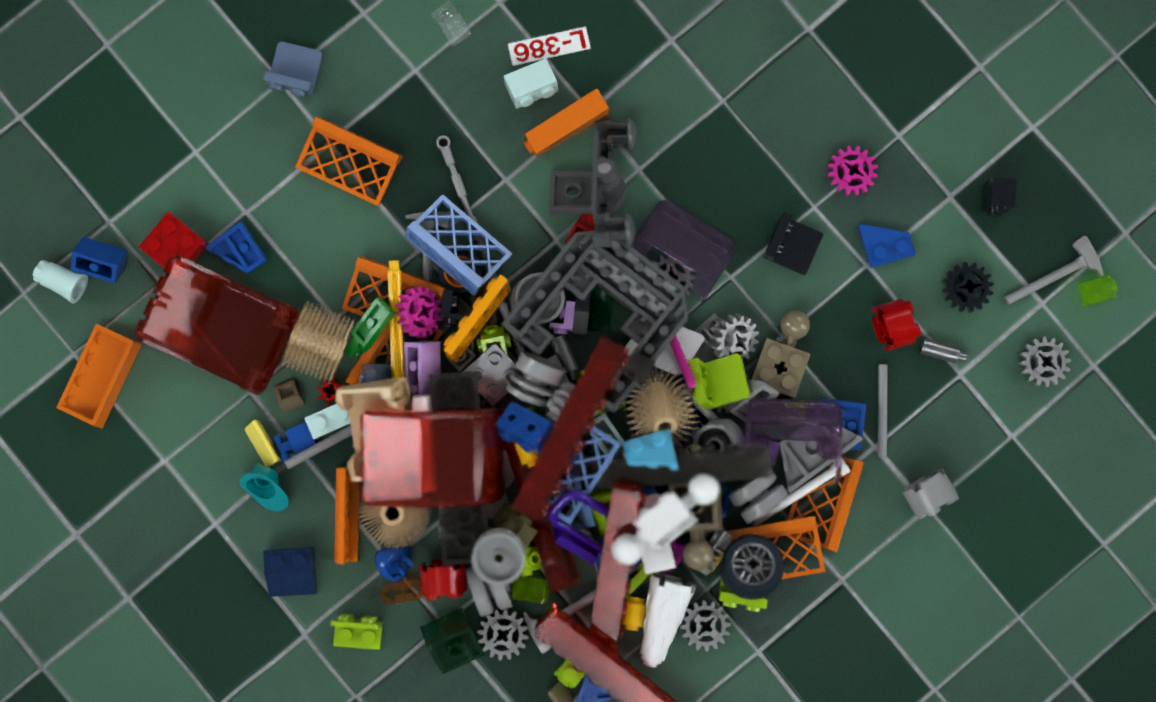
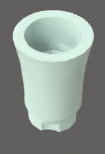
[33,260,88,304]

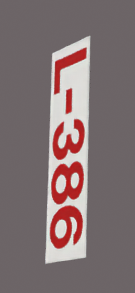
[508,27,591,66]

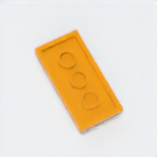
[444,274,511,364]

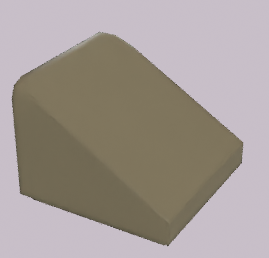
[273,379,305,413]
[548,681,575,702]

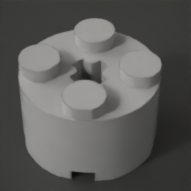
[692,418,745,471]
[902,468,959,519]

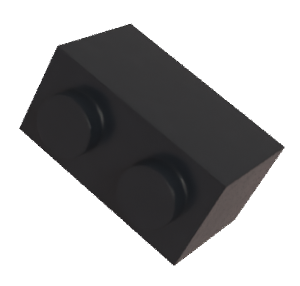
[981,177,1017,217]

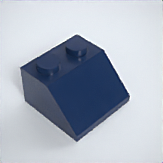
[263,547,317,597]

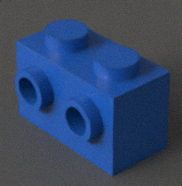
[71,237,128,283]
[496,402,555,455]

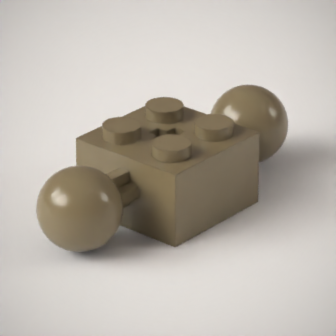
[750,310,811,427]
[669,445,723,570]

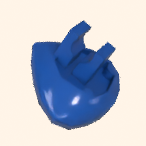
[374,545,414,582]

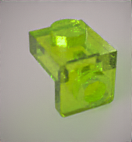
[1078,275,1118,306]
[512,576,551,604]

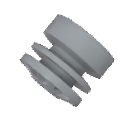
[506,351,567,408]

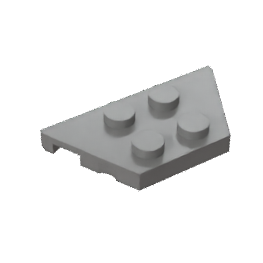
[780,415,863,493]

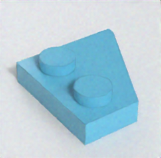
[623,429,678,470]

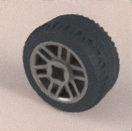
[720,535,784,600]

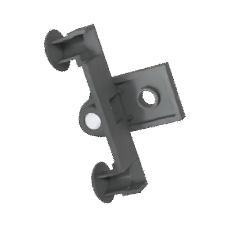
[549,117,637,249]

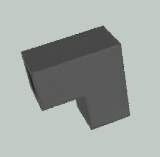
[572,294,591,335]

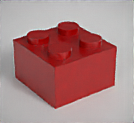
[138,211,209,279]

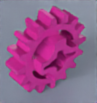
[827,146,878,197]
[395,286,442,338]

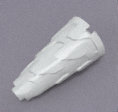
[640,572,696,668]

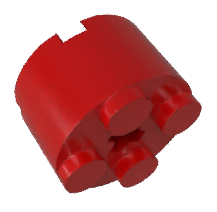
[872,299,921,351]
[419,558,469,600]

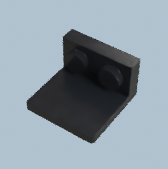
[763,212,823,275]

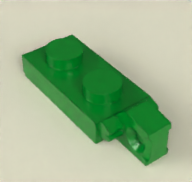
[345,297,396,358]

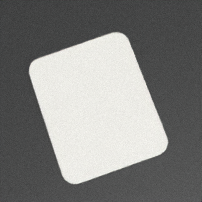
[624,327,704,375]

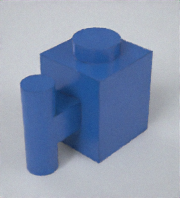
[272,422,319,464]

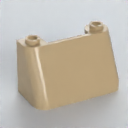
[335,377,417,482]

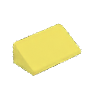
[245,420,281,468]

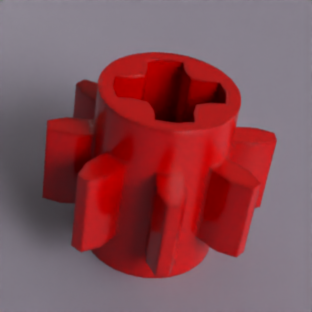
[317,377,345,406]

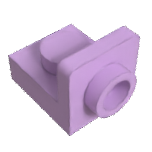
[549,301,576,335]

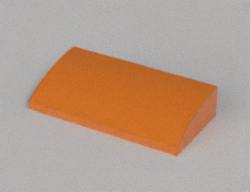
[56,324,142,429]

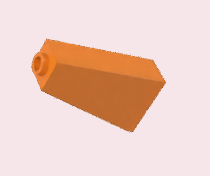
[523,88,609,157]

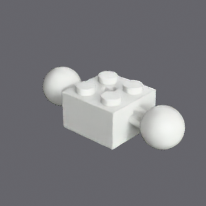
[612,474,719,565]

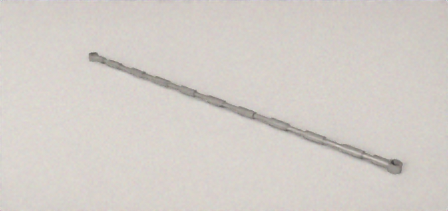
[436,135,610,584]

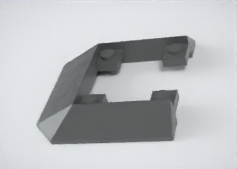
[502,231,688,413]

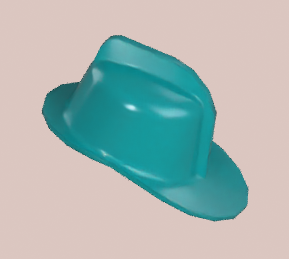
[239,463,289,511]

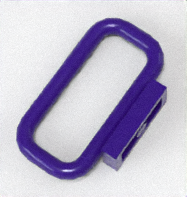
[548,490,636,564]

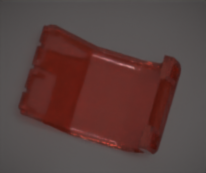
[133,255,299,395]
[360,407,504,508]

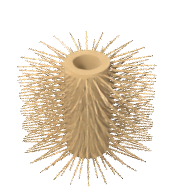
[282,301,355,383]
[624,367,698,447]
[358,478,432,549]

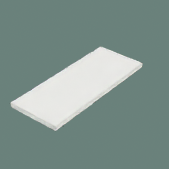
[629,493,676,574]

